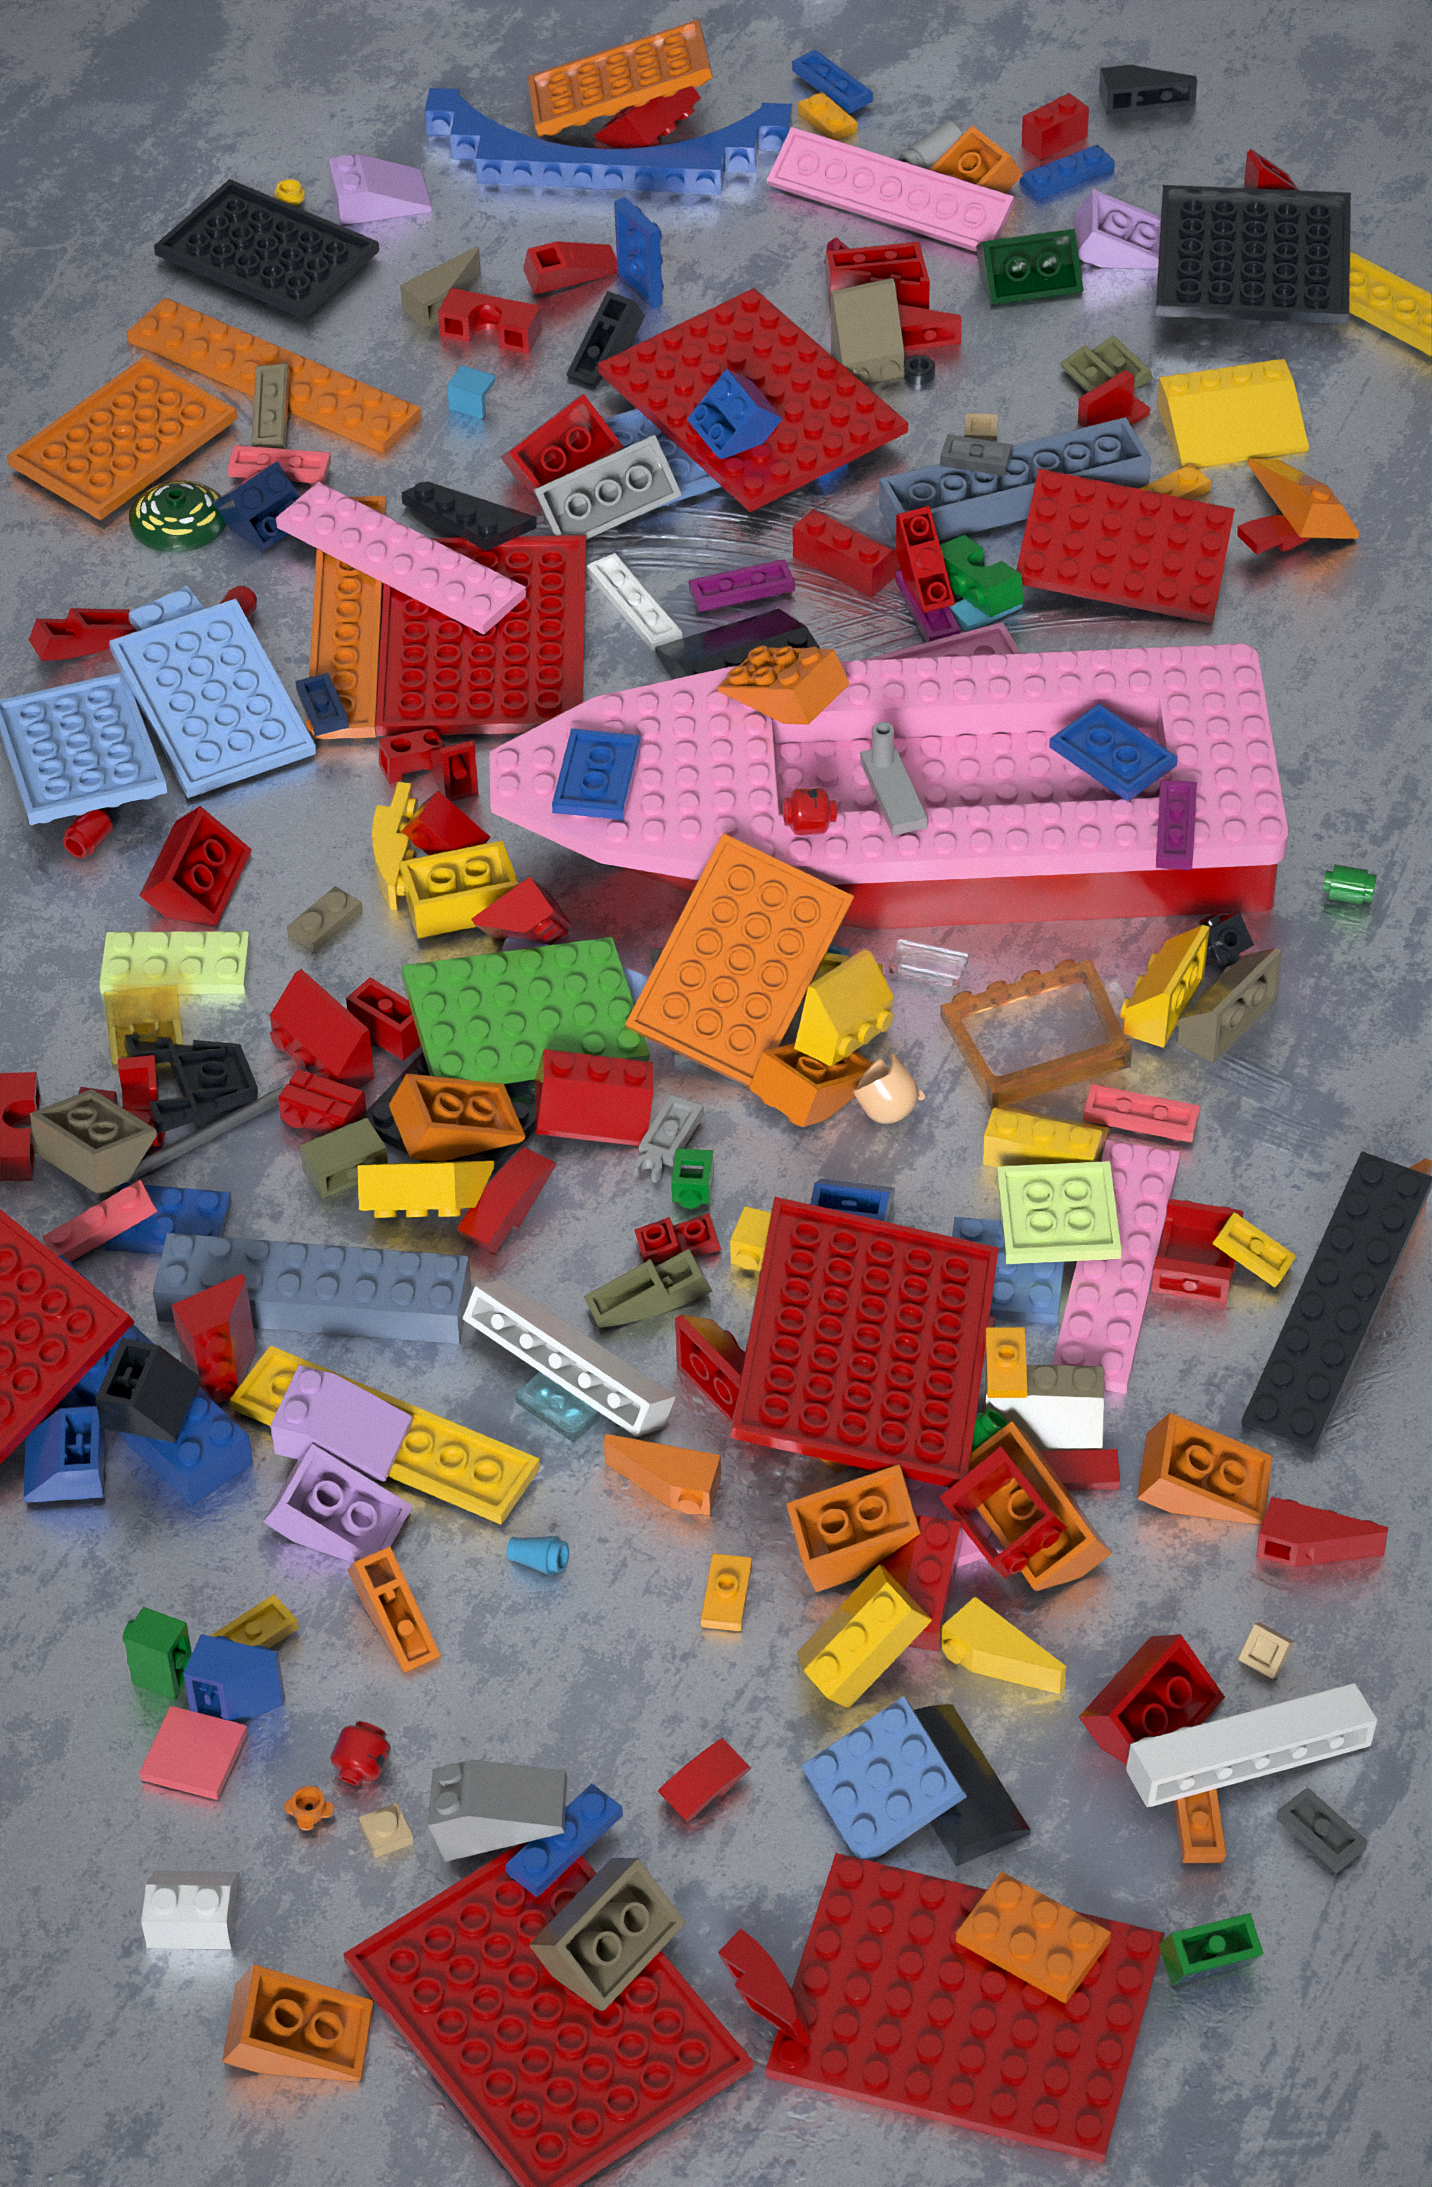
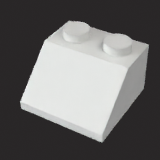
[141,1870,240,1950]

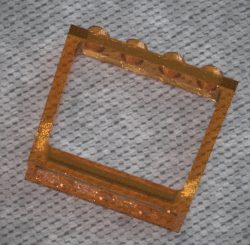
[940,959,1132,1110]

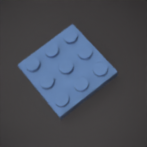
[952,1217,1064,1325]
[801,1696,967,1861]

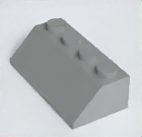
[533,435,682,539]

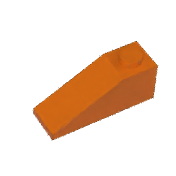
[604,1434,721,1516]
[347,1546,441,1674]

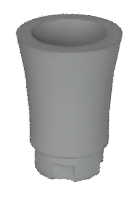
[898,120,963,170]

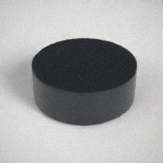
[904,355,935,385]

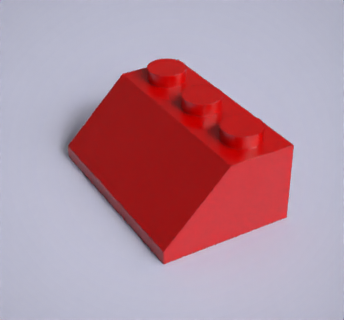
[593,86,701,149]
[500,394,623,496]
[792,509,901,598]
[139,806,252,927]
[471,877,574,945]
[270,969,375,1089]
[535,1049,654,1146]
[172,1273,256,1403]
[675,1315,745,1423]
[873,1515,962,1652]
[1079,1634,1225,1765]

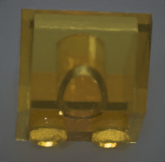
[103,983,184,1065]

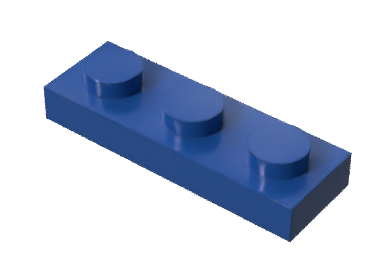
[792,49,873,114]
[1020,144,1115,201]
[506,1783,623,1897]

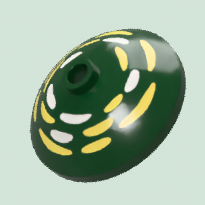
[129,480,226,552]

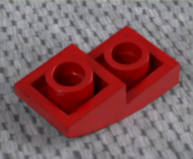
[1237,515,1310,555]
[634,1213,722,1263]
[657,1738,751,1823]

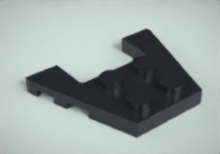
[124,1034,258,1133]

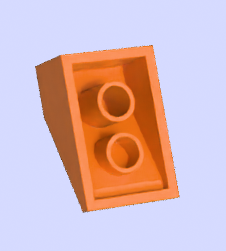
[929,125,1023,194]
[749,1043,873,1127]
[389,1074,526,1161]
[1137,1412,1273,1525]
[786,1464,921,1592]
[222,1964,373,2082]

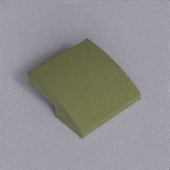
[1060,335,1153,392]

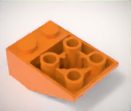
[717,646,850,725]

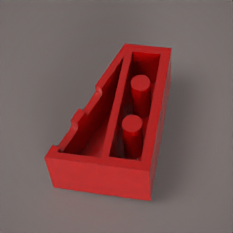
[826,241,930,309]

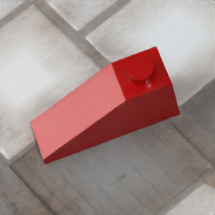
[898,304,962,351]

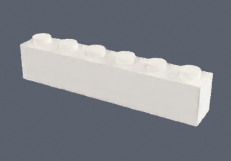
[463,1279,676,1437]
[1126,1683,1377,1808]

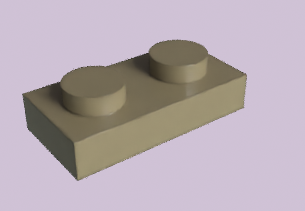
[287,886,362,953]

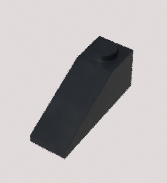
[1099,65,1197,115]
[566,291,645,387]

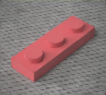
[228,445,331,484]
[1083,1084,1201,1143]
[42,1180,158,1262]

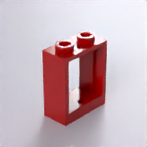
[939,1446,1067,1579]

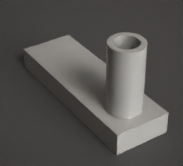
[860,722,927,835]

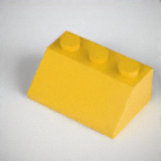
[399,840,519,939]
[1120,925,1210,1048]
[794,949,894,1067]
[983,1105,1110,1167]
[357,1161,494,1218]
[797,1564,932,1709]

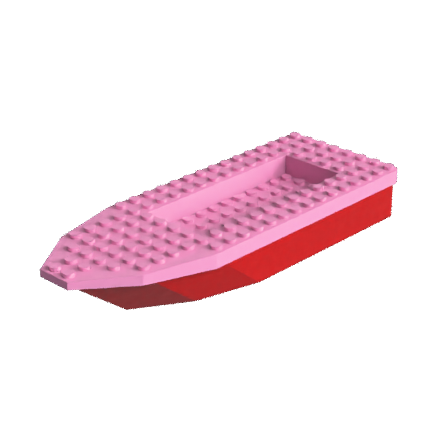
[489,643,1288,930]

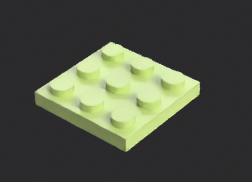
[997,1161,1121,1264]

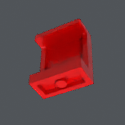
[1151,1199,1244,1304]

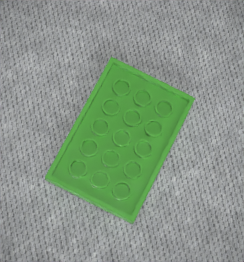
[401,937,650,1084]

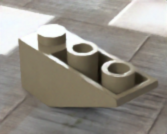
[400,247,481,329]

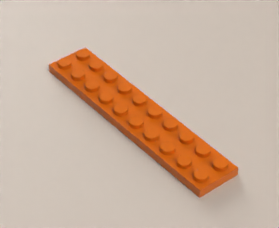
[126,297,422,454]
[306,496,387,739]

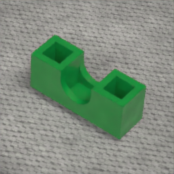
[940,535,1024,617]

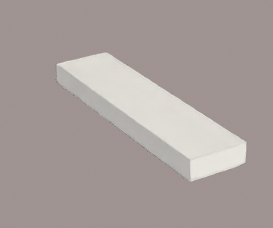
[586,553,682,652]

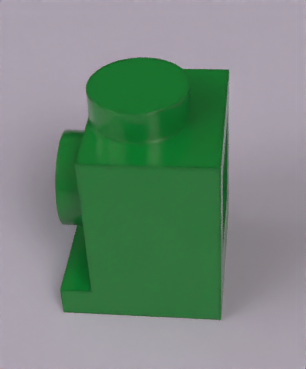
[671,1148,714,1209]

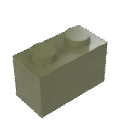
[299,1118,388,1199]

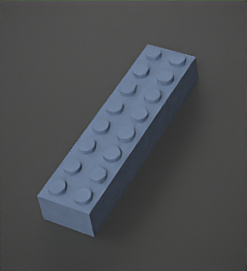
[879,417,1151,541]
[153,1233,471,1344]

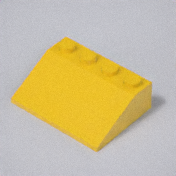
[1157,359,1309,468]

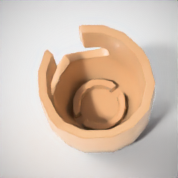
[852,1053,926,1124]

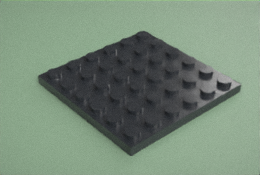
[1155,185,1351,324]

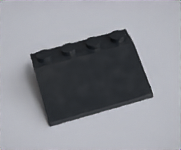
[655,609,820,680]

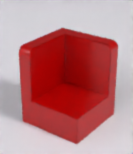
[118,1055,160,1111]

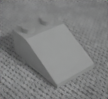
[428,1760,568,1862]

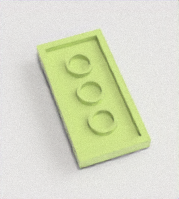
[99,931,250,995]

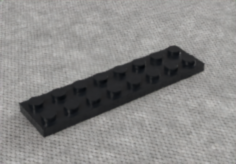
[1241,1151,1432,1454]

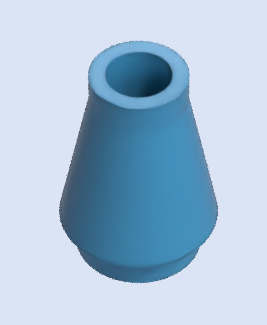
[507,1536,569,1576]

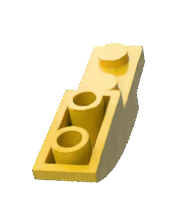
[372,782,418,910]

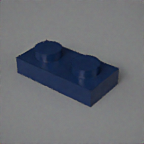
[295,673,349,736]

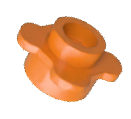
[284,1786,334,1831]

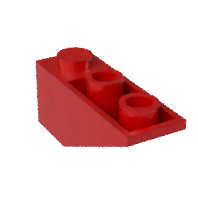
[523,241,617,295]
[1256,1496,1389,1567]

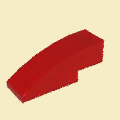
[29,608,137,661]
[457,1147,557,1255]
[718,1928,812,2048]

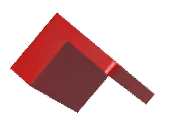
[1078,370,1150,428]

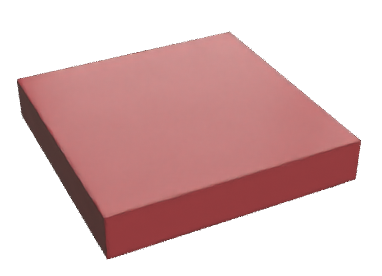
[140,1706,248,1800]

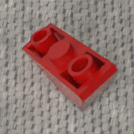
[896,506,955,613]

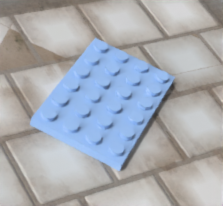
[109,599,316,798]
[0,672,168,825]

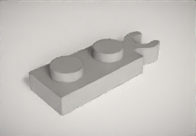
[633,1094,704,1183]

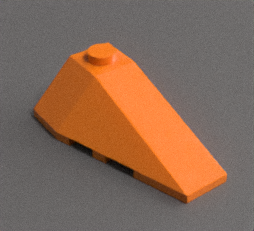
[1247,458,1360,539]

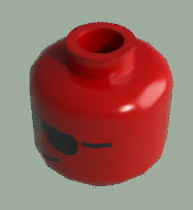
[783,788,837,835]
[330,1721,391,1786]

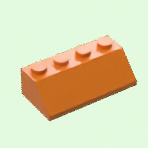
[968,1421,1112,1591]

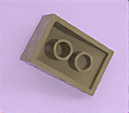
[831,278,904,385]

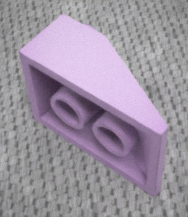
[328,154,432,226]
[1074,189,1161,269]
[270,1365,413,1481]
[263,1444,413,1563]

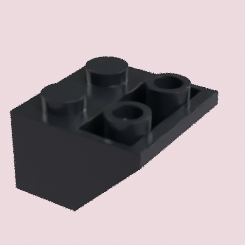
[95,1338,202,1443]

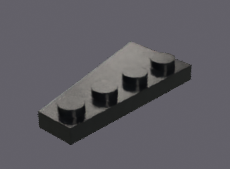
[401,481,537,551]

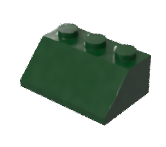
[976,229,1084,305]

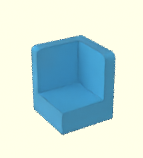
[447,365,495,419]

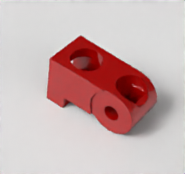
[378,729,445,784]

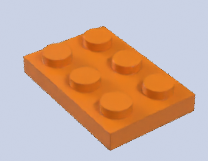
[956,1871,1111,2004]

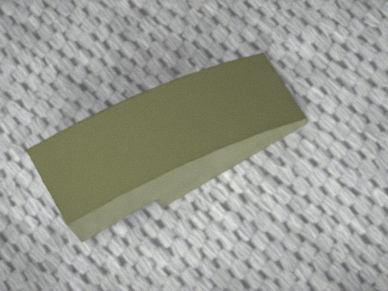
[584,1249,713,1328]

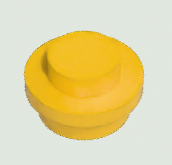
[274,179,305,206]

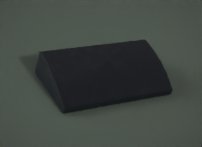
[914,1704,1031,1867]

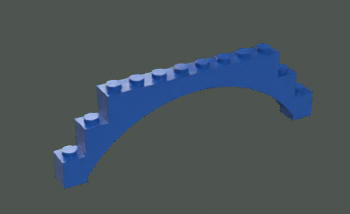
[425,88,792,195]

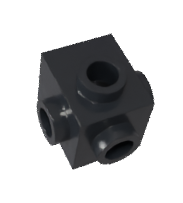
[1198,913,1254,968]

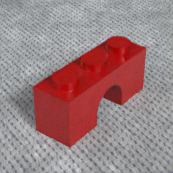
[438,288,542,354]
[0,1072,41,1181]

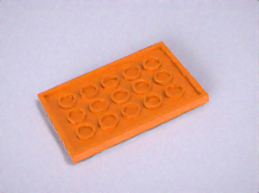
[528,19,713,136]
[7,356,238,521]
[625,833,854,1088]

